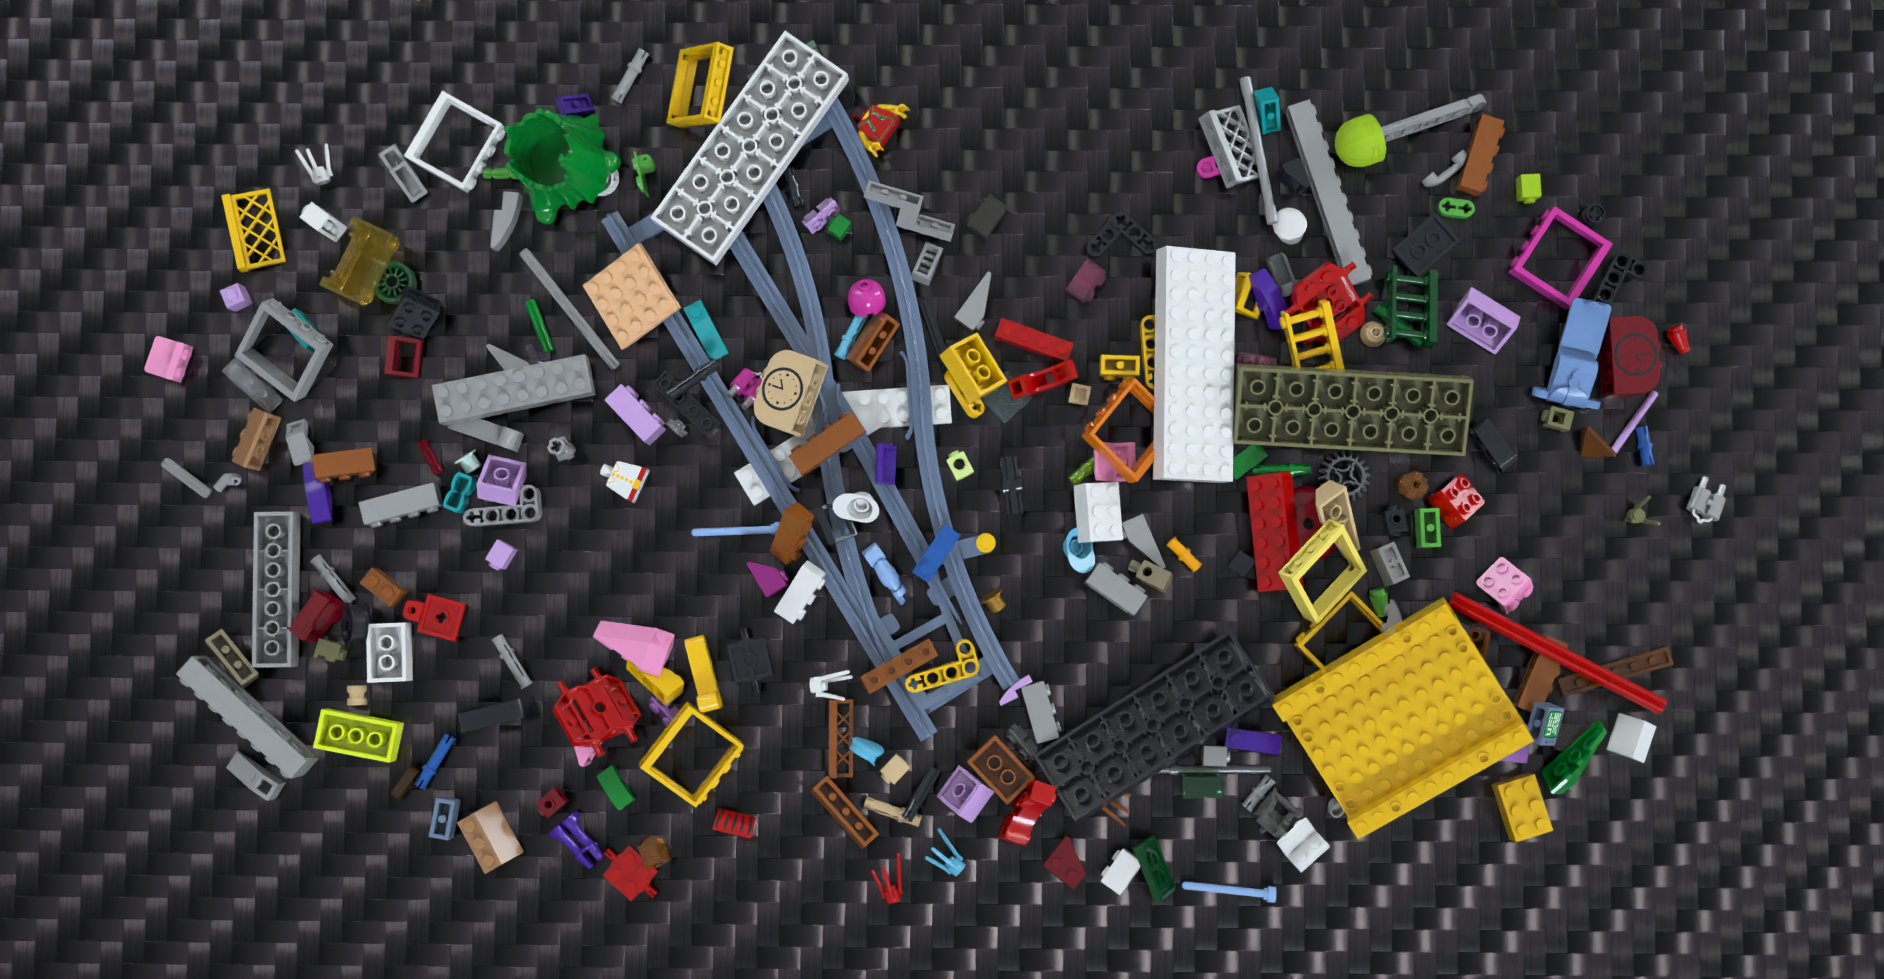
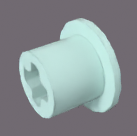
[454,449,481,474]

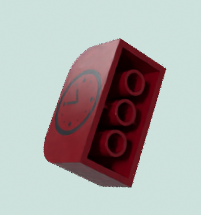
[1599,316,1662,399]

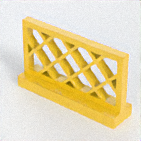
[221,188,286,273]

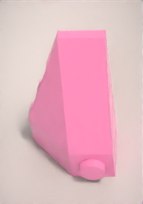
[593,621,675,677]

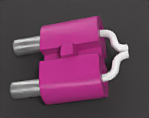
[726,368,763,410]

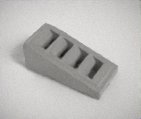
[911,242,943,286]

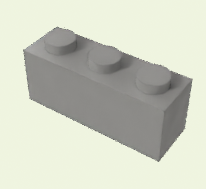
[1021,681,1062,744]

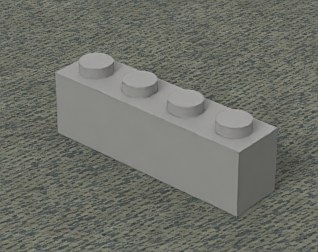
[359,482,443,528]

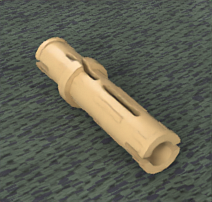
[863,796,922,827]

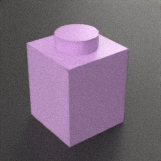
[220,283,253,312]
[485,539,517,570]

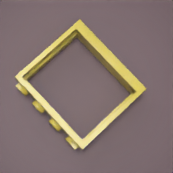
[1278,519,1367,624]

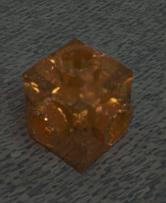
[1399,471,1429,500]

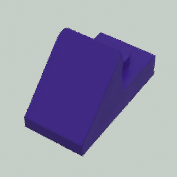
[554,93,595,117]

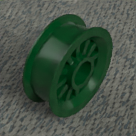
[371,261,417,305]

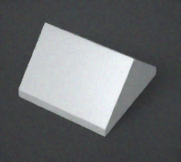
[1606,713,1656,763]

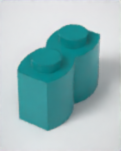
[443,472,477,514]

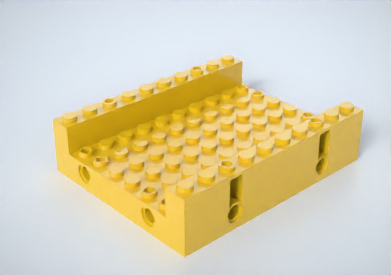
[1272,597,1534,839]

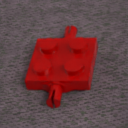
[603,845,658,901]

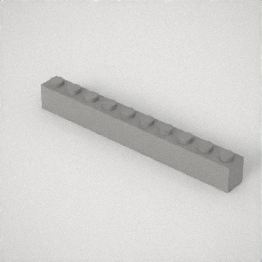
[1285,99,1372,286]

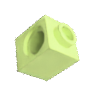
[946,450,974,481]

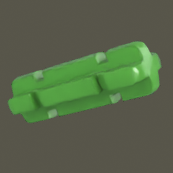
[483,167,518,179]

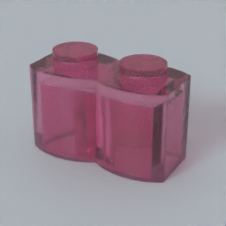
[1065,258,1107,304]

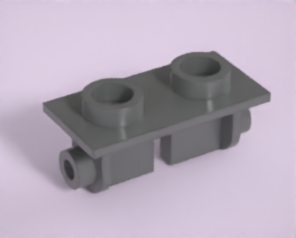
[1003,723,1039,763]

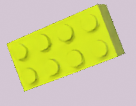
[313,708,404,763]

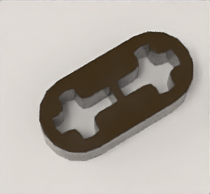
[390,765,421,801]

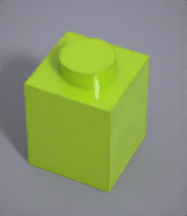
[1515,174,1541,204]

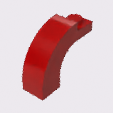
[1007,359,1078,399]

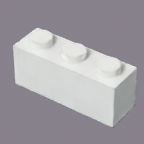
[300,202,348,242]
[774,560,826,624]

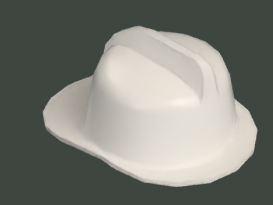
[833,491,879,523]

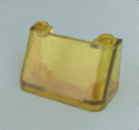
[319,216,399,306]

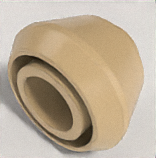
[1360,321,1386,347]

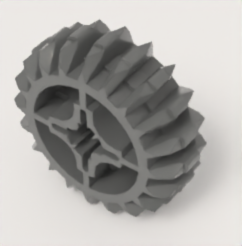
[1318,451,1371,501]

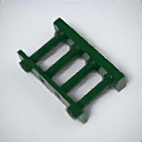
[1383,265,1438,348]

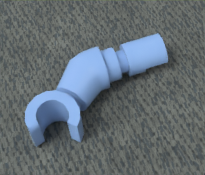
[861,542,906,605]

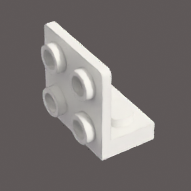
[1277,817,1330,872]

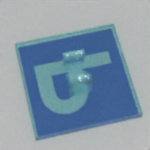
[980,371,1032,424]

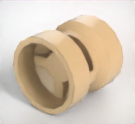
[347,685,367,705]

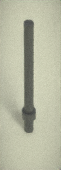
[1158,763,1271,775]

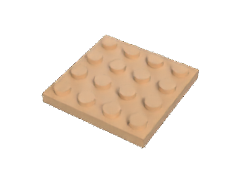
[583,243,681,350]

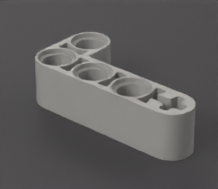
[447,419,524,452]
[463,485,542,527]

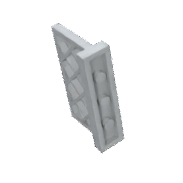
[1199,105,1259,188]

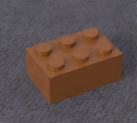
[967,734,1035,805]

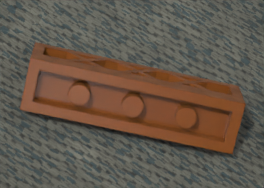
[829,699,853,778]

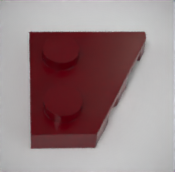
[1043,835,1086,889]

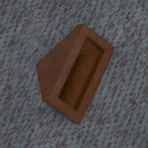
[1580,426,1617,458]

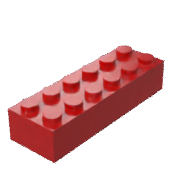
[1246,472,1304,592]

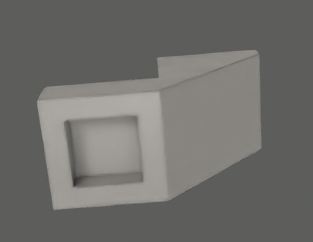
[286,419,314,466]

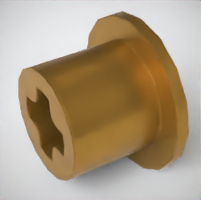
[980,588,1006,614]

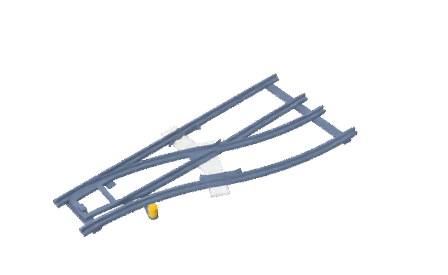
[601,97,1020,741]

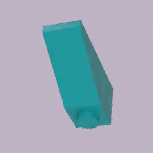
[683,300,729,360]

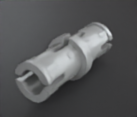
[1242,775,1276,812]

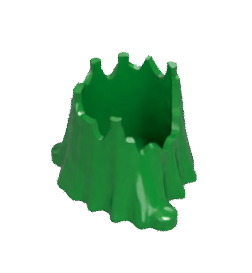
[504,108,621,224]

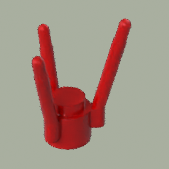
[871,853,903,904]

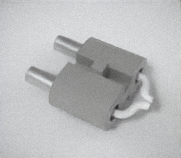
[1686,476,1726,524]

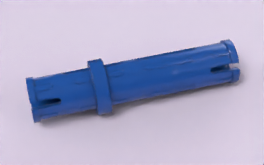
[414,733,456,790]

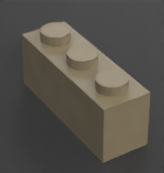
[205,629,259,689]

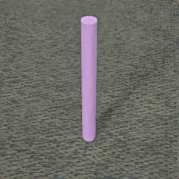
[1611,390,1658,453]

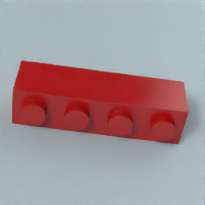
[995,318,1074,363]

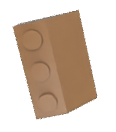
[232,408,281,471]
[457,801,524,874]

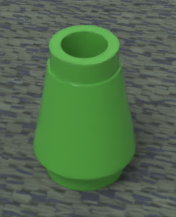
[1368,588,1388,617]

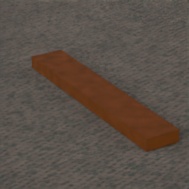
[1555,646,1674,697]

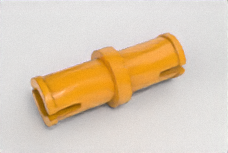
[1166,537,1202,572]

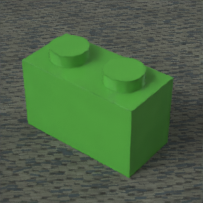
[1414,508,1441,548]

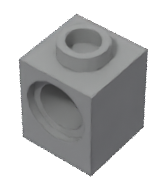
[1201,745,1230,767]

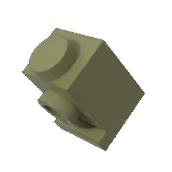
[1541,406,1574,432]
[313,638,347,662]

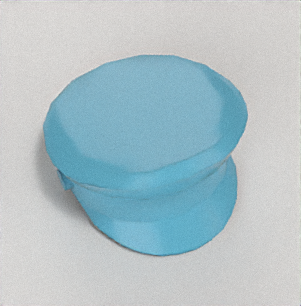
[849,737,884,766]

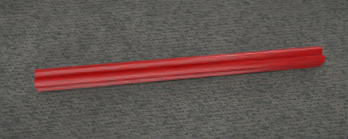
[1448,592,1667,714]

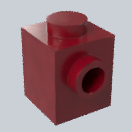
[535,787,569,818]

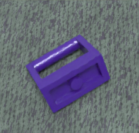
[875,443,897,485]

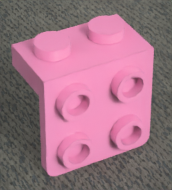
[144,336,193,383]
[1094,442,1136,482]
[1476,557,1534,614]

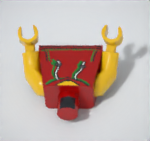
[852,104,910,157]

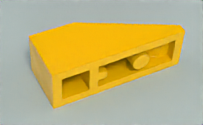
[626,660,684,706]

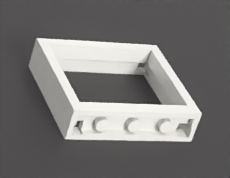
[404,91,505,193]

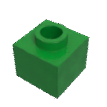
[827,214,852,241]

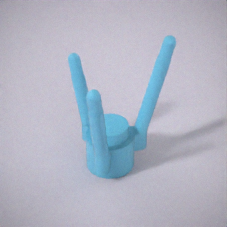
[925,828,965,877]

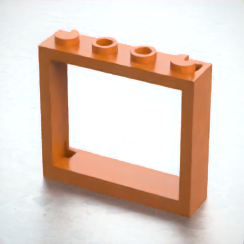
[1081,378,1155,483]

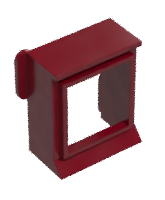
[287,589,344,643]

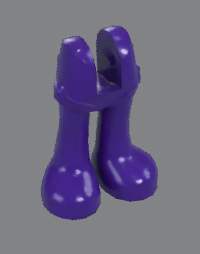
[548,810,604,869]

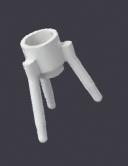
[295,143,333,186]
[810,670,853,701]

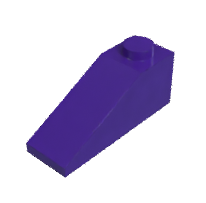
[1221,727,1282,755]

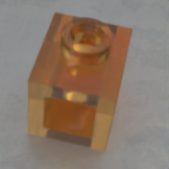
[638,837,671,868]

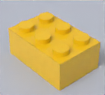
[939,333,1007,404]
[1491,772,1553,842]

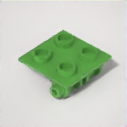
[632,151,656,197]

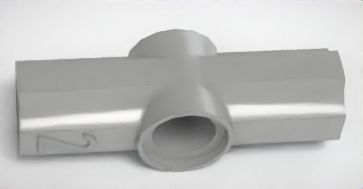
[547,436,576,462]

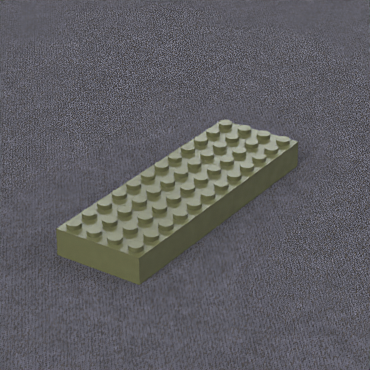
[1233,364,1474,456]

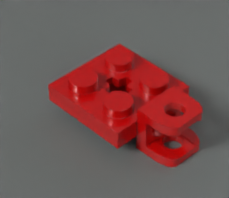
[402,594,467,641]

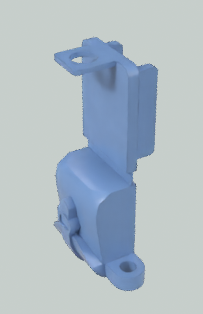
[1532,298,1611,409]

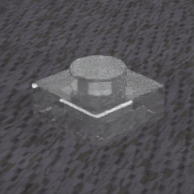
[666,418,687,438]

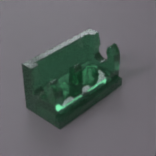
[1181,773,1222,799]

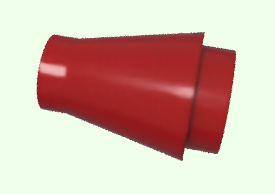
[1666,324,1690,354]

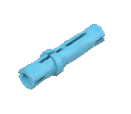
[834,314,869,360]

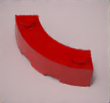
[998,780,1057,845]

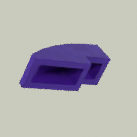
[1248,268,1291,329]
[303,462,332,524]

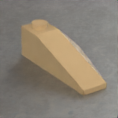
[1316,480,1361,558]

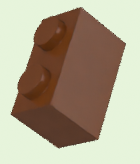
[360,568,408,607]

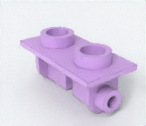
[802,197,841,235]

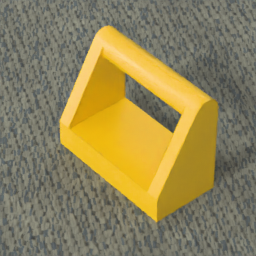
[1235,272,1260,319]

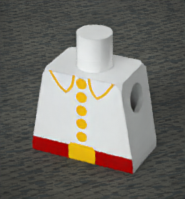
[600,461,650,503]

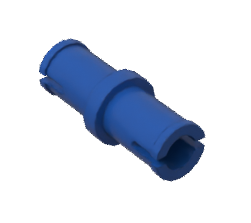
[1635,426,1655,466]

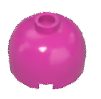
[848,279,886,317]

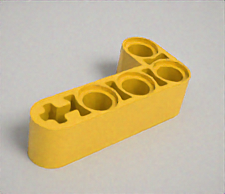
[1140,315,1155,392]
[685,635,723,713]
[905,639,979,693]

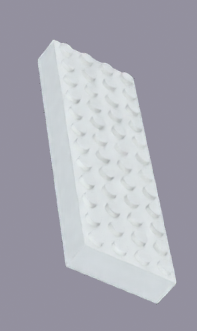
[650,31,849,266]
[1153,246,1235,483]

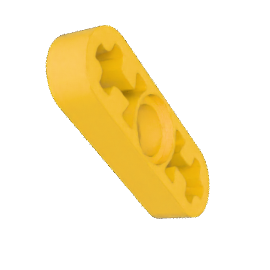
[944,370,985,418]

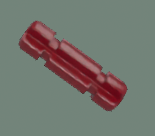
[418,439,444,475]

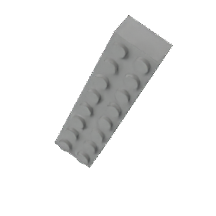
[432,354,596,426]
[252,512,300,667]
[176,656,319,778]

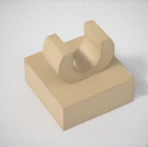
[1068,383,1091,406]

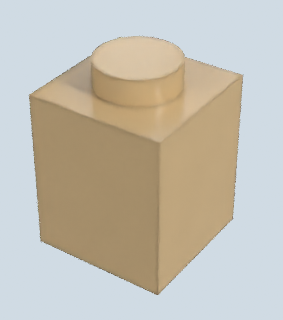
[880,753,910,784]

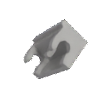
[1369,542,1410,586]

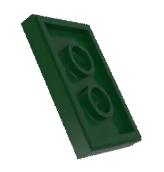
[1133,835,1176,903]

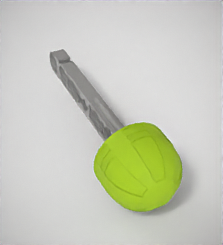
[1335,94,1487,167]

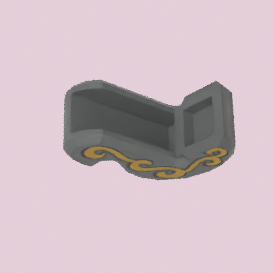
[1266,252,1300,298]

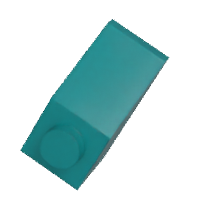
[1254,87,1281,135]

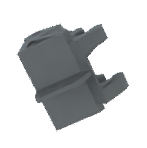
[1253,787,1301,838]

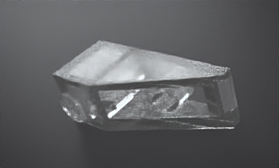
[222,357,283,413]

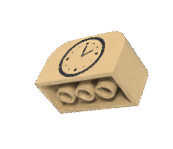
[754,350,829,438]

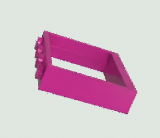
[1508,206,1613,310]

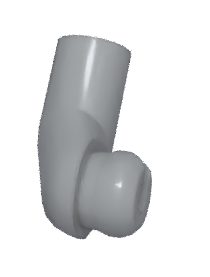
[213,473,242,492]

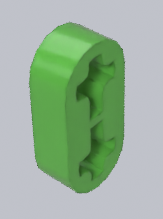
[1437,198,1475,219]

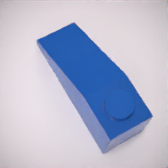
[912,525,961,583]

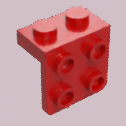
[1427,473,1484,529]

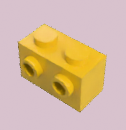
[1099,355,1140,380]

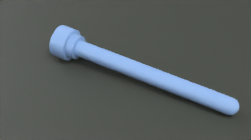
[691,522,780,536]
[1182,881,1276,903]

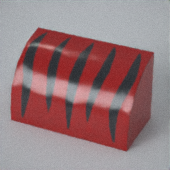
[712,808,757,838]

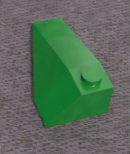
[1541,720,1606,794]

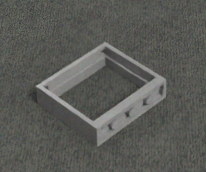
[235,298,333,402]

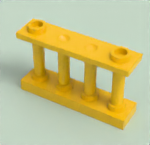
[1279,299,1344,369]

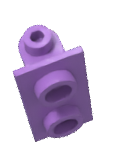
[648,696,679,727]

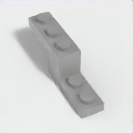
[863,180,955,242]

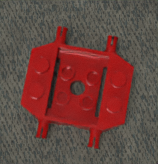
[1284,261,1373,347]
[552,667,641,757]

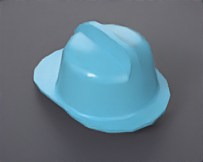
[1063,528,1095,573]

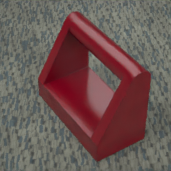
[384,335,423,378]

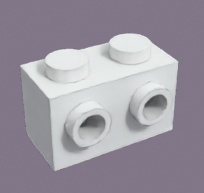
[1101,848,1140,895]

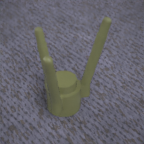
[1625,495,1660,525]

